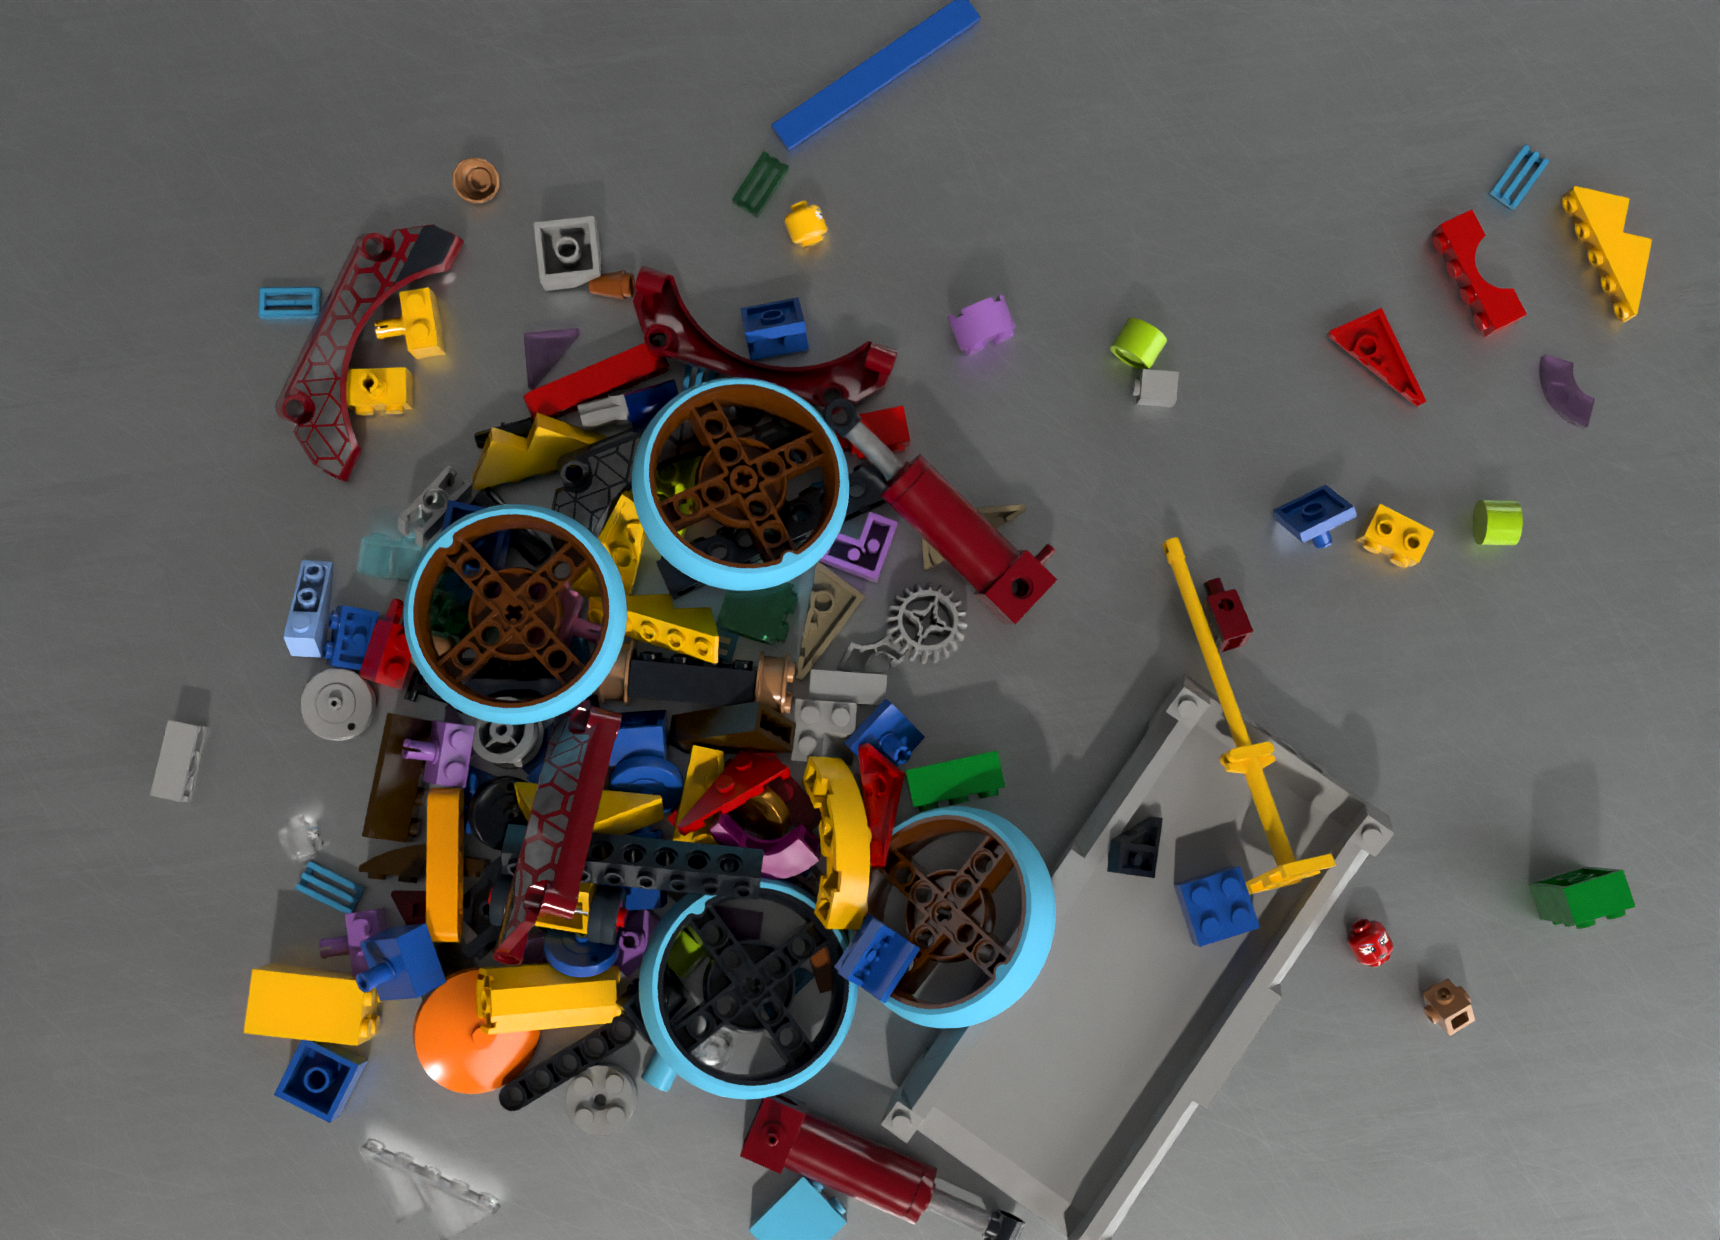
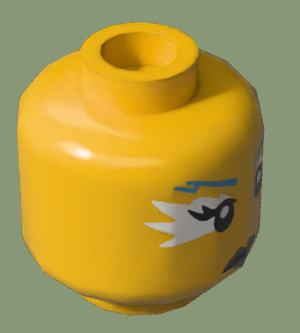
[784,200,828,248]

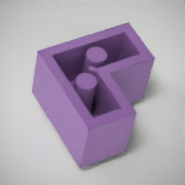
[820,512,898,583]

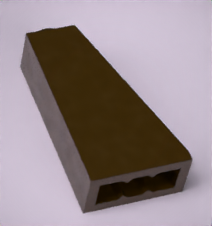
[667,701,796,754]

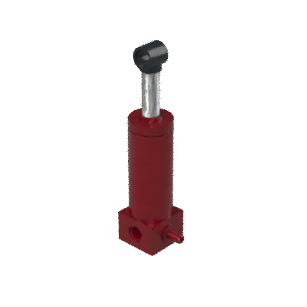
[822,398,1058,625]
[740,1093,1025,1240]

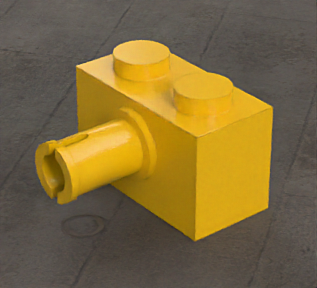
[374,287,446,359]
[346,367,413,415]

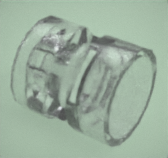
[691,1028,734,1070]

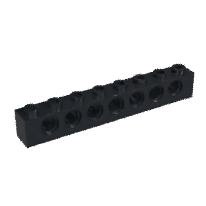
[656,462,888,600]
[501,824,764,900]

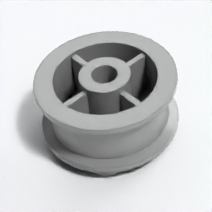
[471,697,545,769]
[565,1062,637,1136]

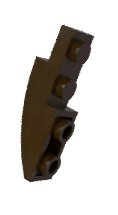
[358,844,491,883]

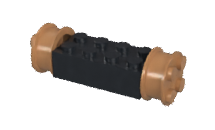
[592,639,796,716]

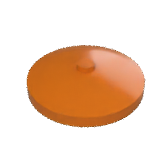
[413,967,540,1094]

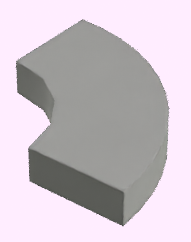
[837,634,914,674]

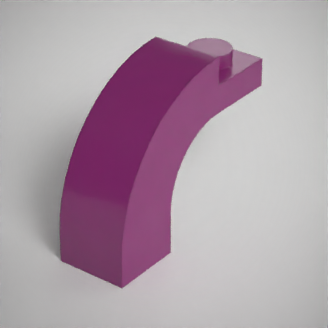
[709,811,821,880]

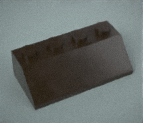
[362,713,432,843]

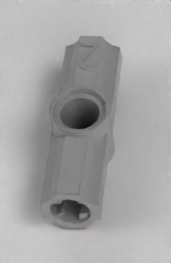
[577,383,670,431]

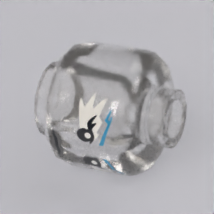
[278,815,324,863]

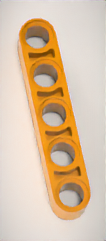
[426,788,464,942]

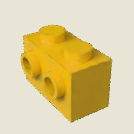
[1356,504,1435,568]

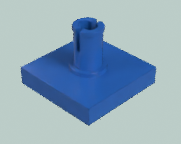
[1273,484,1357,549]
[844,699,925,767]

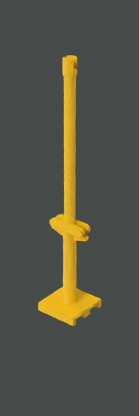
[1162,537,1336,894]

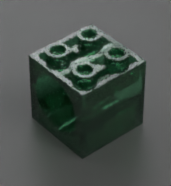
[716,582,799,648]

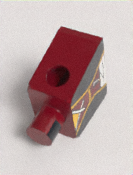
[1202,578,1254,653]

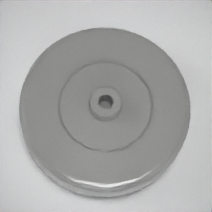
[300,667,376,741]

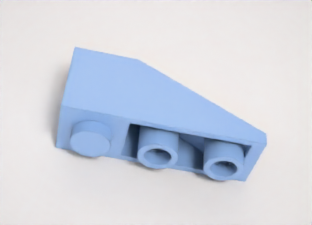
[283,560,333,658]

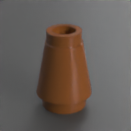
[589,270,635,300]

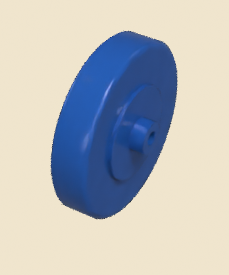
[608,756,684,813]
[544,928,620,977]

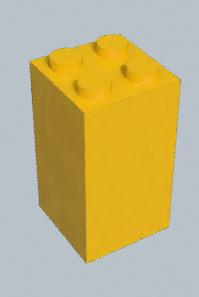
[244,964,381,1046]

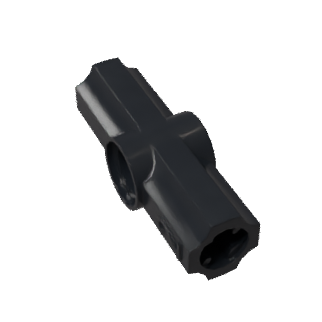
[471,487,554,568]

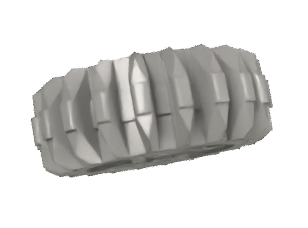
[885,582,968,664]

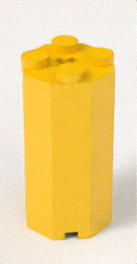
[476,962,621,1035]

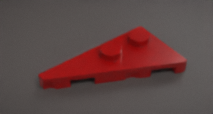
[1327,308,1427,407]
[858,743,905,869]
[677,750,791,836]

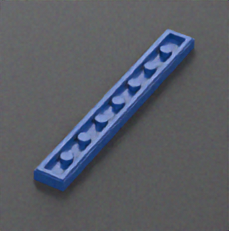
[771,0,981,152]

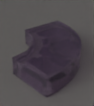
[1539,354,1595,429]

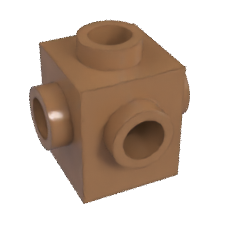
[1422,978,1475,1036]

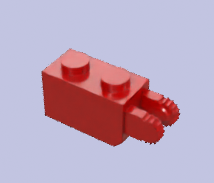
[834,406,910,460]
[359,598,412,689]

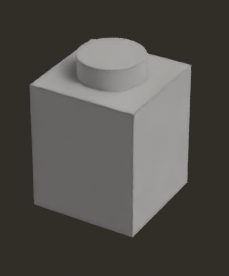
[1132,369,1179,408]

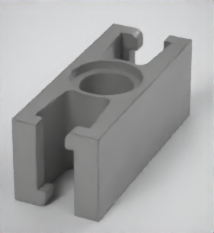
[398,465,472,548]
[809,669,887,706]
[150,720,208,802]

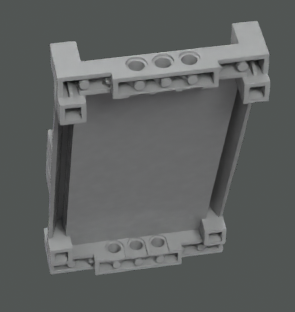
[880,674,1394,1240]

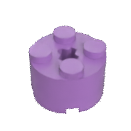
[947,294,1016,356]

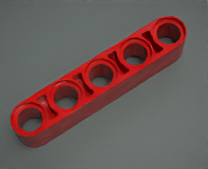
[523,340,670,422]

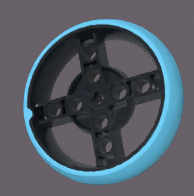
[639,877,858,1099]

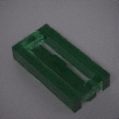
[732,151,789,218]

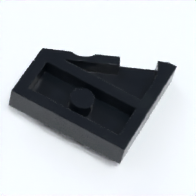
[1107,816,1163,878]

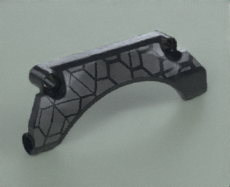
[550,407,803,553]

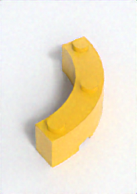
[801,756,872,930]

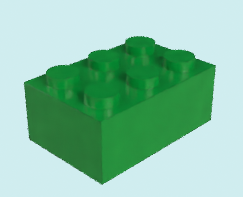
[904,751,1005,812]
[1529,866,1636,929]

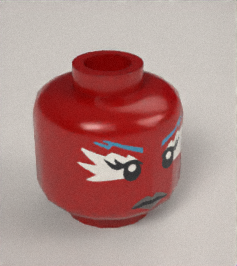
[1346,919,1394,967]

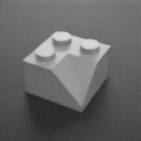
[533,216,601,291]
[791,699,857,766]

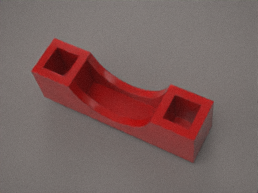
[1431,209,1527,337]

